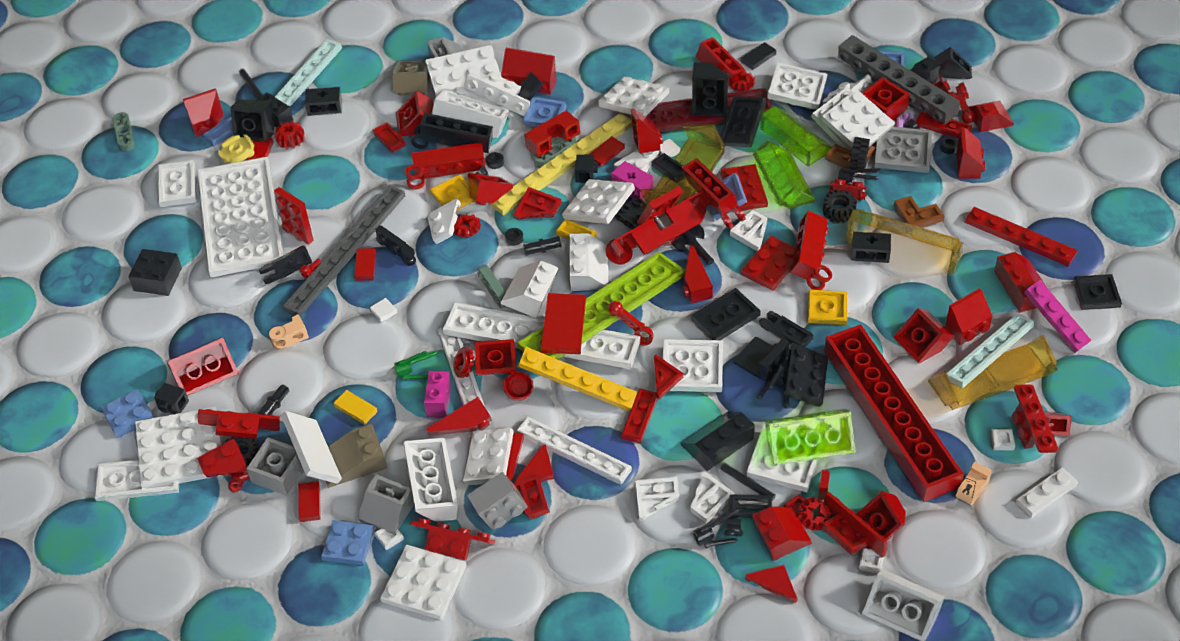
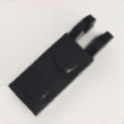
[375,225,416,266]
[259,245,312,284]
[759,311,814,347]

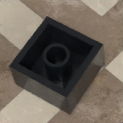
[230,99,275,142]
[128,249,182,296]

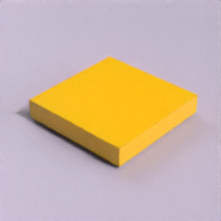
[429,174,475,211]
[808,290,847,325]

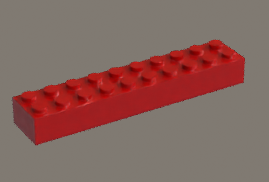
[824,324,964,502]

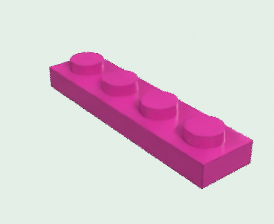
[1024,280,1092,353]

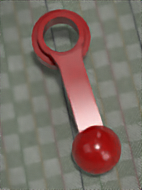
[955,82,976,124]
[608,301,654,346]

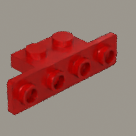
[1012,384,1059,453]
[198,409,280,439]
[822,491,888,558]
[410,518,495,560]

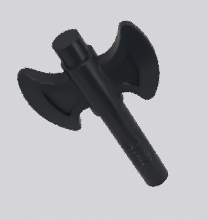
[671,224,714,265]

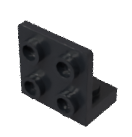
[734,337,789,382]

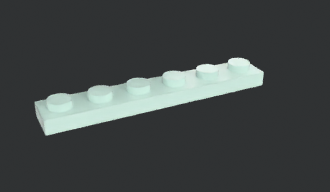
[275,39,342,107]
[946,313,1034,388]

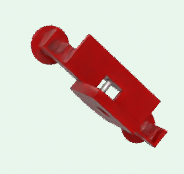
[606,186,711,265]

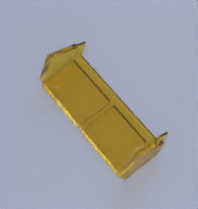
[640,124,725,206]
[846,209,963,275]
[928,335,1058,410]

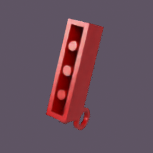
[405,142,486,190]
[682,158,746,229]
[790,210,832,290]

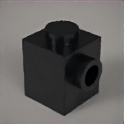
[575,155,598,183]
[154,383,189,414]

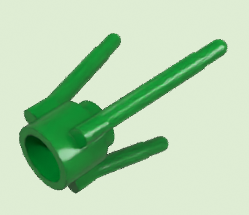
[394,351,438,381]

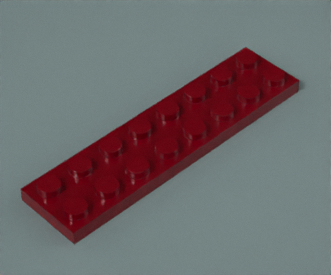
[646,88,773,132]

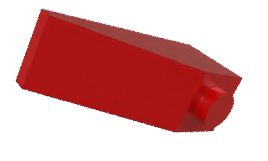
[696,37,745,77]
[682,246,713,304]
[426,397,492,436]

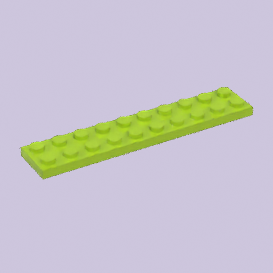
[518,252,686,359]

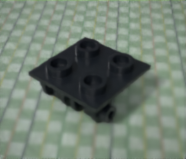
[615,197,648,229]

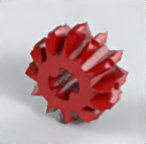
[275,121,305,149]

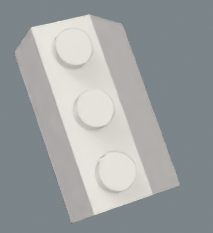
[570,233,608,291]
[501,261,558,318]
[862,570,945,641]

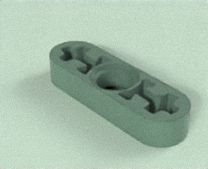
[113,112,135,152]
[533,137,576,168]
[477,265,506,308]

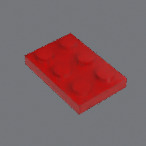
[720,164,768,212]
[274,187,314,245]
[741,236,795,291]

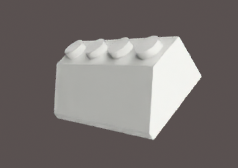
[432,90,510,139]
[404,438,458,522]

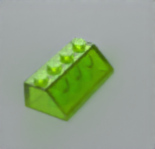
[760,106,832,167]
[753,140,816,209]
[765,409,856,465]

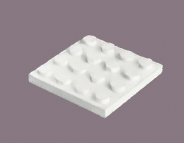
[426,45,505,108]
[135,407,222,489]

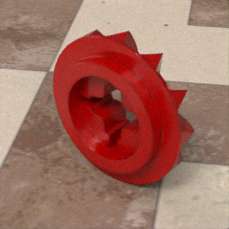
[728,70,755,91]
[453,213,481,237]
[453,347,475,378]
[798,497,832,531]

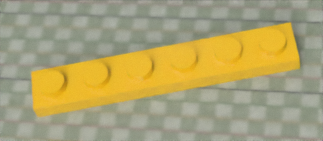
[518,347,637,412]

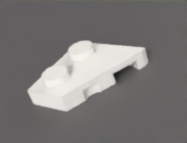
[614,150,659,174]
[427,198,461,244]
[730,210,767,251]
[691,471,734,524]
[635,477,679,521]

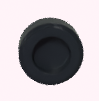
[940,137,958,154]
[486,152,504,169]
[505,228,524,246]

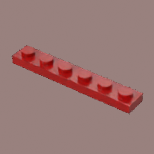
[965,207,1078,267]

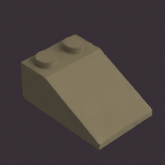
[392,60,430,95]
[326,424,387,488]

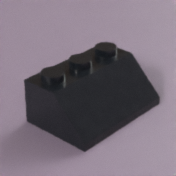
[692,62,728,117]
[681,411,755,471]

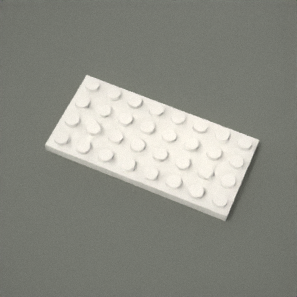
[198,157,283,277]

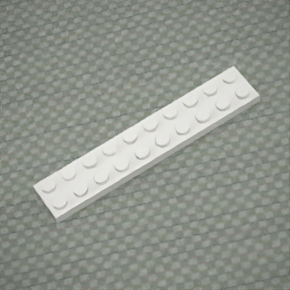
[443,303,640,369]

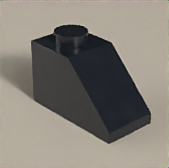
[934,47,972,79]
[910,57,940,84]

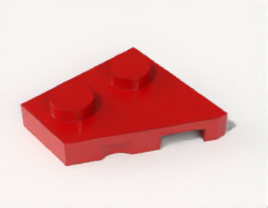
[513,187,562,219]
[197,438,248,478]
[513,475,550,519]

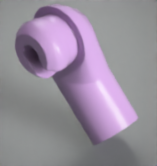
[895,112,913,128]

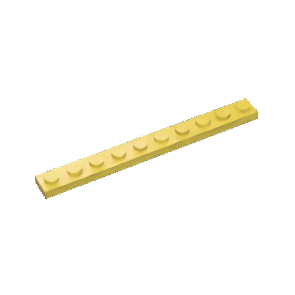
[491,113,632,216]

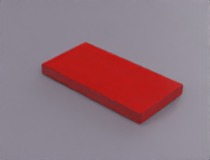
[541,293,586,355]

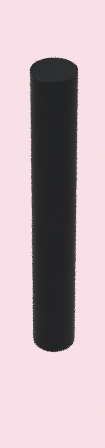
[239,69,263,99]
[720,462,776,501]

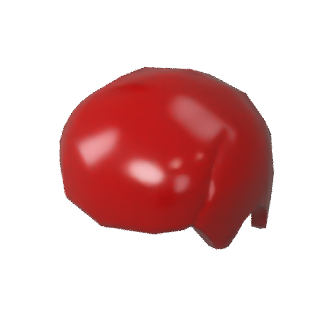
[503,371,534,401]

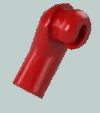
[300,259,321,278]
[228,473,250,493]

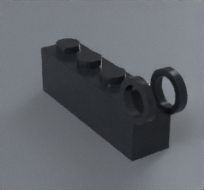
[411,113,493,153]

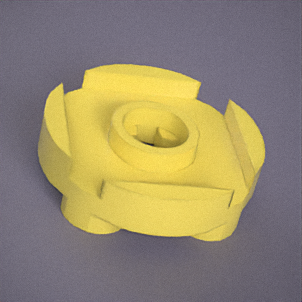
[218,135,254,164]

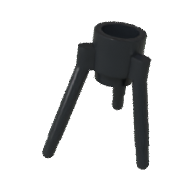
[838,168,880,196]
[758,365,789,408]
[693,508,740,549]

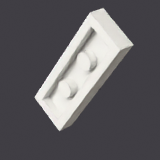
[1016,467,1078,518]

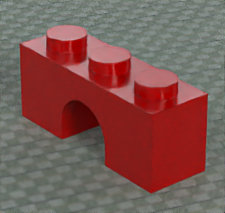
[524,110,580,158]

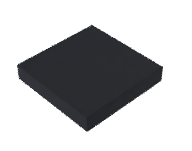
[1073,274,1122,310]

